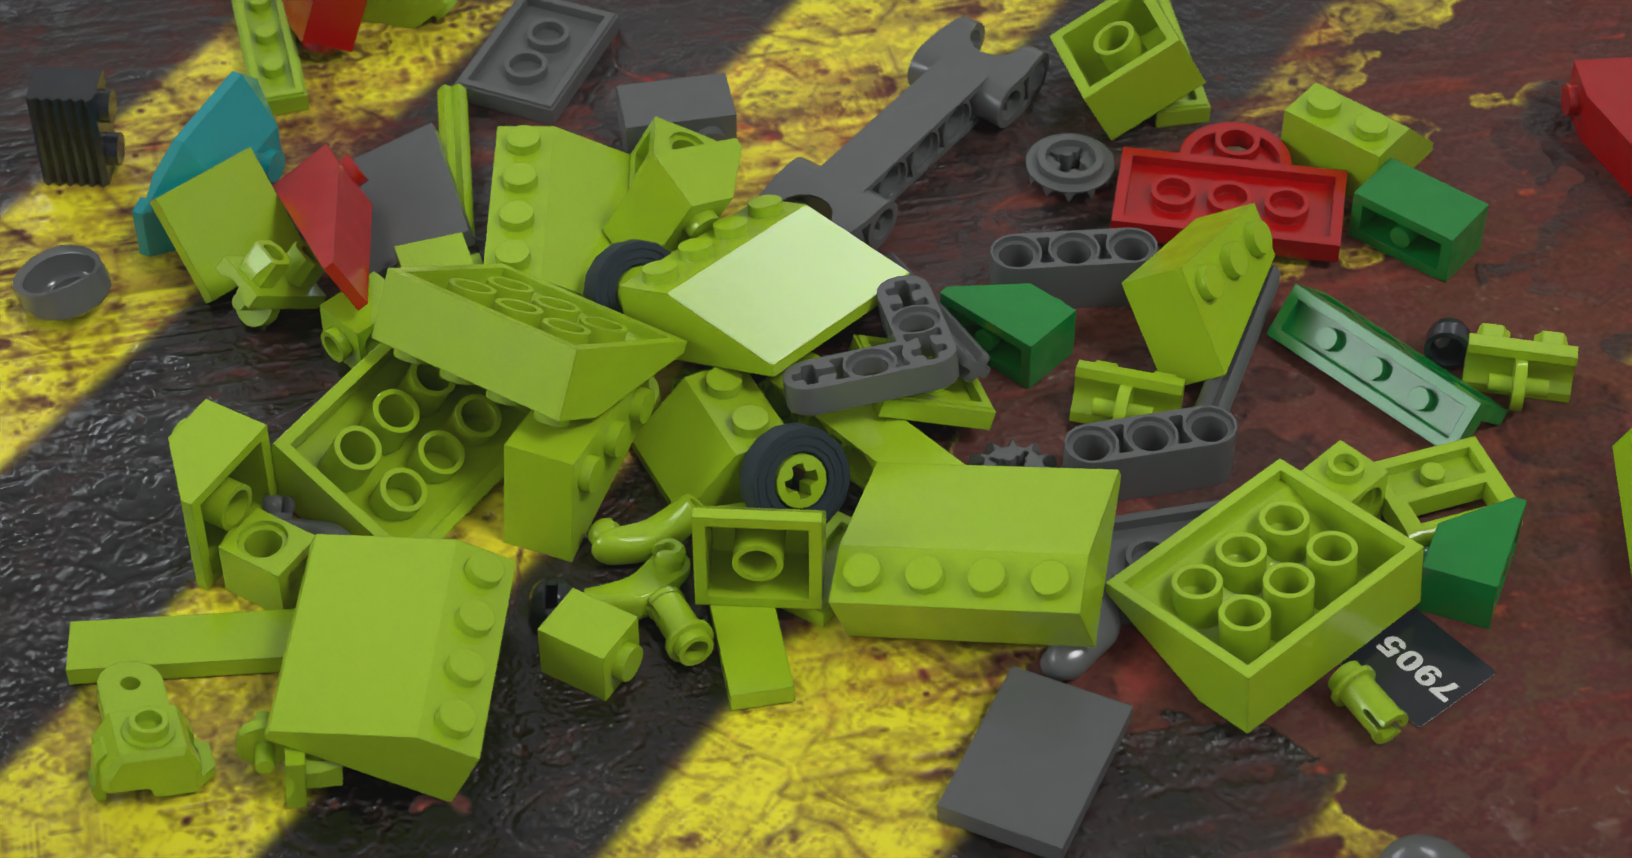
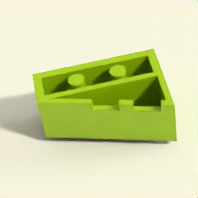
[1121,203,1275,385]
[504,379,655,563]

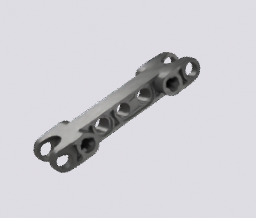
[759,16,1049,250]

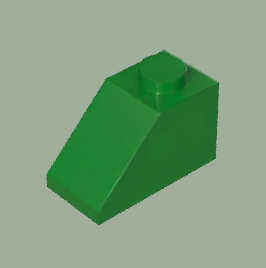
[939,283,1076,390]
[1415,497,1527,629]

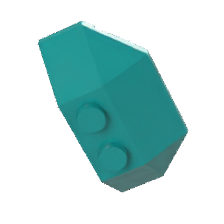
[132,71,285,257]

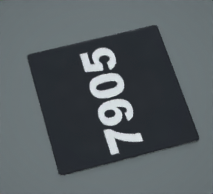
[1340,608,1496,727]

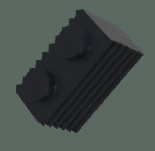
[25,67,125,188]

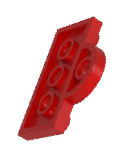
[1111,122,1347,263]

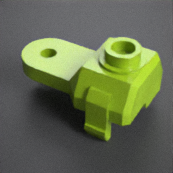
[87,661,216,802]

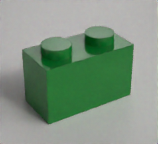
[1348,158,1489,283]

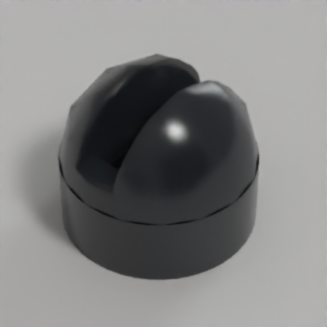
[1424,317,1471,370]
[528,578,574,629]

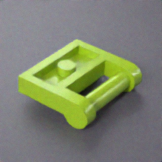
[1375,436,1523,547]

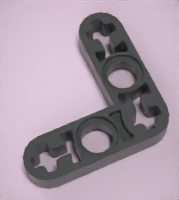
[783,275,959,416]

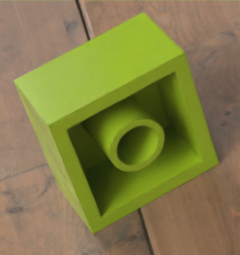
[1049,0,1206,141]

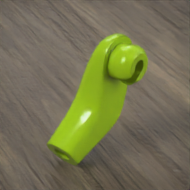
[588,493,704,566]
[584,538,691,620]

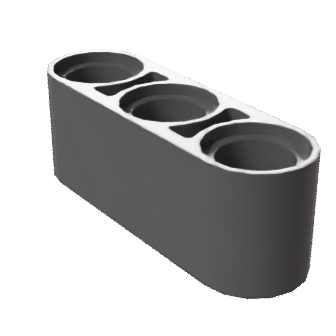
[989,227,1158,308]
[1062,405,1238,502]

